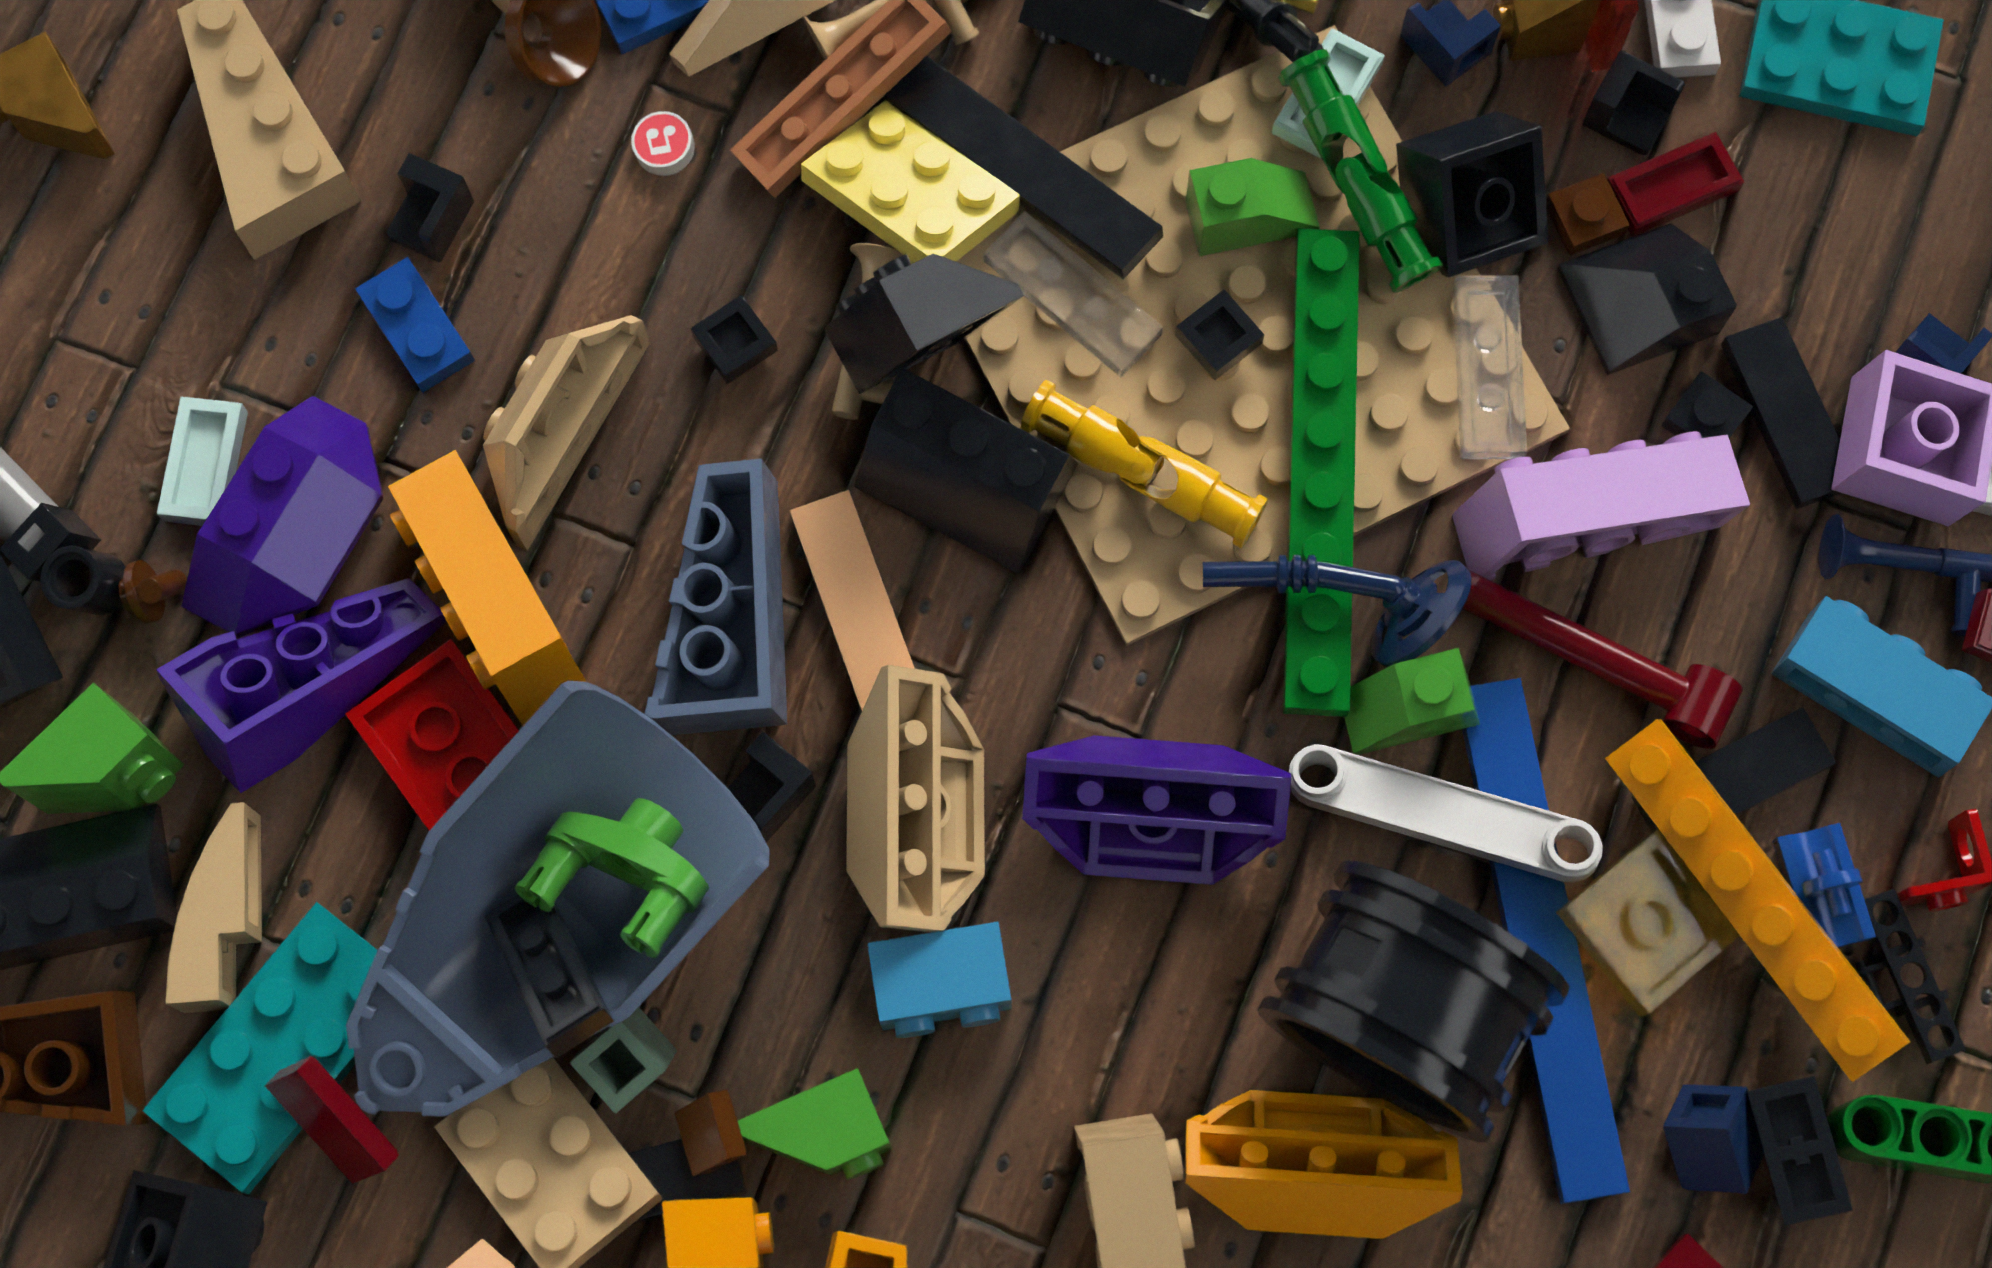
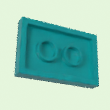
[1739,0,1944,136]

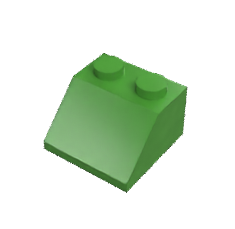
[0,682,185,814]

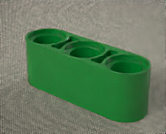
[1827,1095,1992,1183]

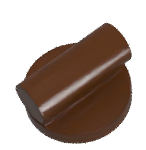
[118,560,187,624]

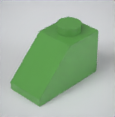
[1185,158,1320,257]
[1344,648,1480,755]
[738,1068,892,1180]

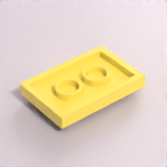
[801,100,1020,263]

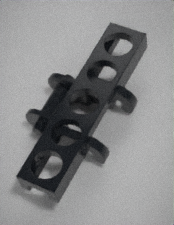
[1855,889,1966,1065]

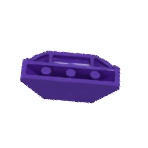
[181,396,384,638]
[1022,735,1292,885]

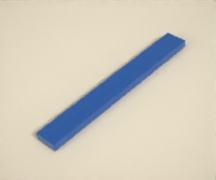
[1462,678,1630,1204]

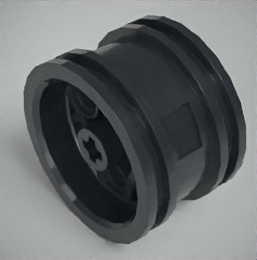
[1257,860,1570,1143]

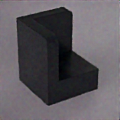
[1582,49,1685,155]
[387,153,474,263]
[728,732,816,843]

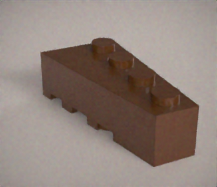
[0,991,148,1126]

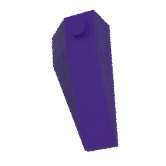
[156,578,447,793]

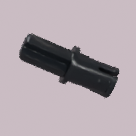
[1227,0,1323,62]

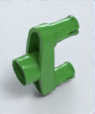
[514,798,709,958]

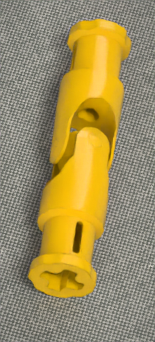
[1020,380,1269,549]

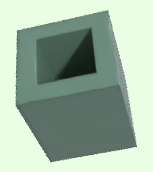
[570,1007,677,1114]

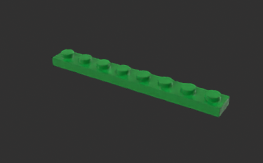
[1283,228,1360,717]

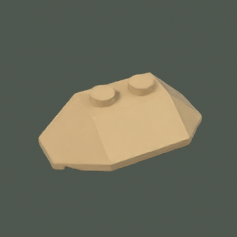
[483,315,650,551]
[846,665,985,932]

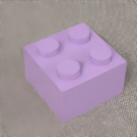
[1831,350,1992,526]

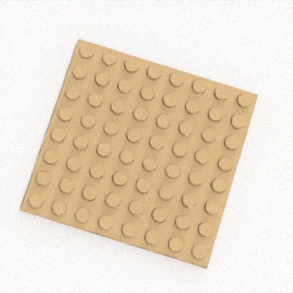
[956,25,1570,646]

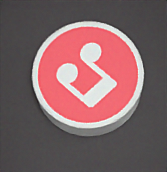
[631,111,695,176]

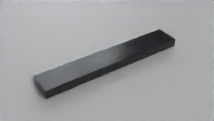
[879,56,1164,280]

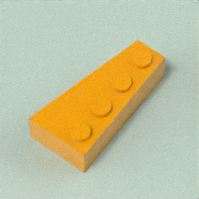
[388,450,587,726]

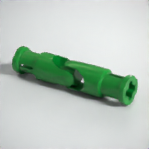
[1278,49,1443,293]

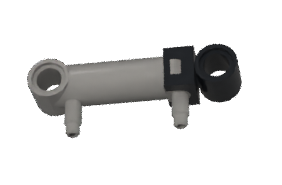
[0,446,125,615]

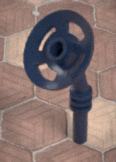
[1203,555,1472,667]

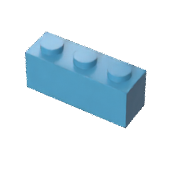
[1771,596,1992,778]

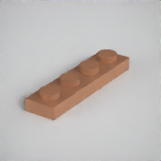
[730,0,952,198]

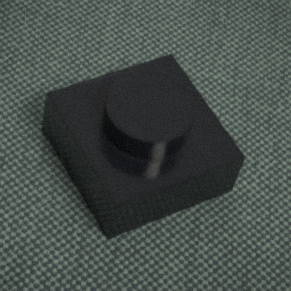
[1175,290,1265,380]
[690,295,778,384]
[1661,371,1753,439]

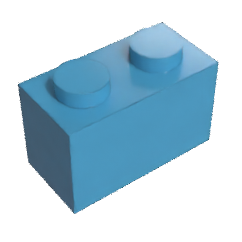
[867,922,1012,1038]

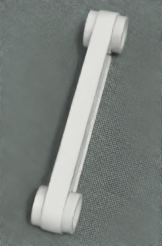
[1289,744,1603,883]

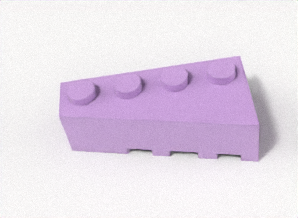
[1452,431,1750,580]

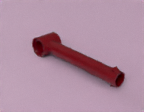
[1462,570,1743,749]

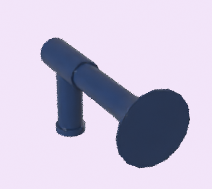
[1819,514,1992,636]

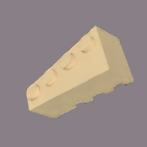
[177,0,361,260]
[1074,1113,1195,1268]

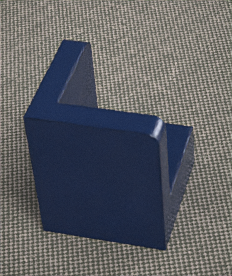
[1400,0,1501,87]
[1895,313,1992,374]
[1663,1084,1764,1194]

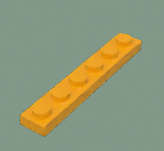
[1605,719,1910,1082]

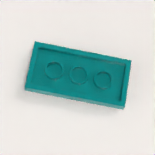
[142,902,378,1195]

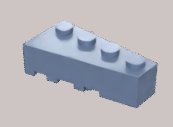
[645,458,788,735]

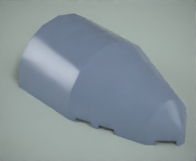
[346,681,770,1116]

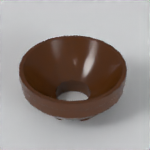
[504,0,601,87]

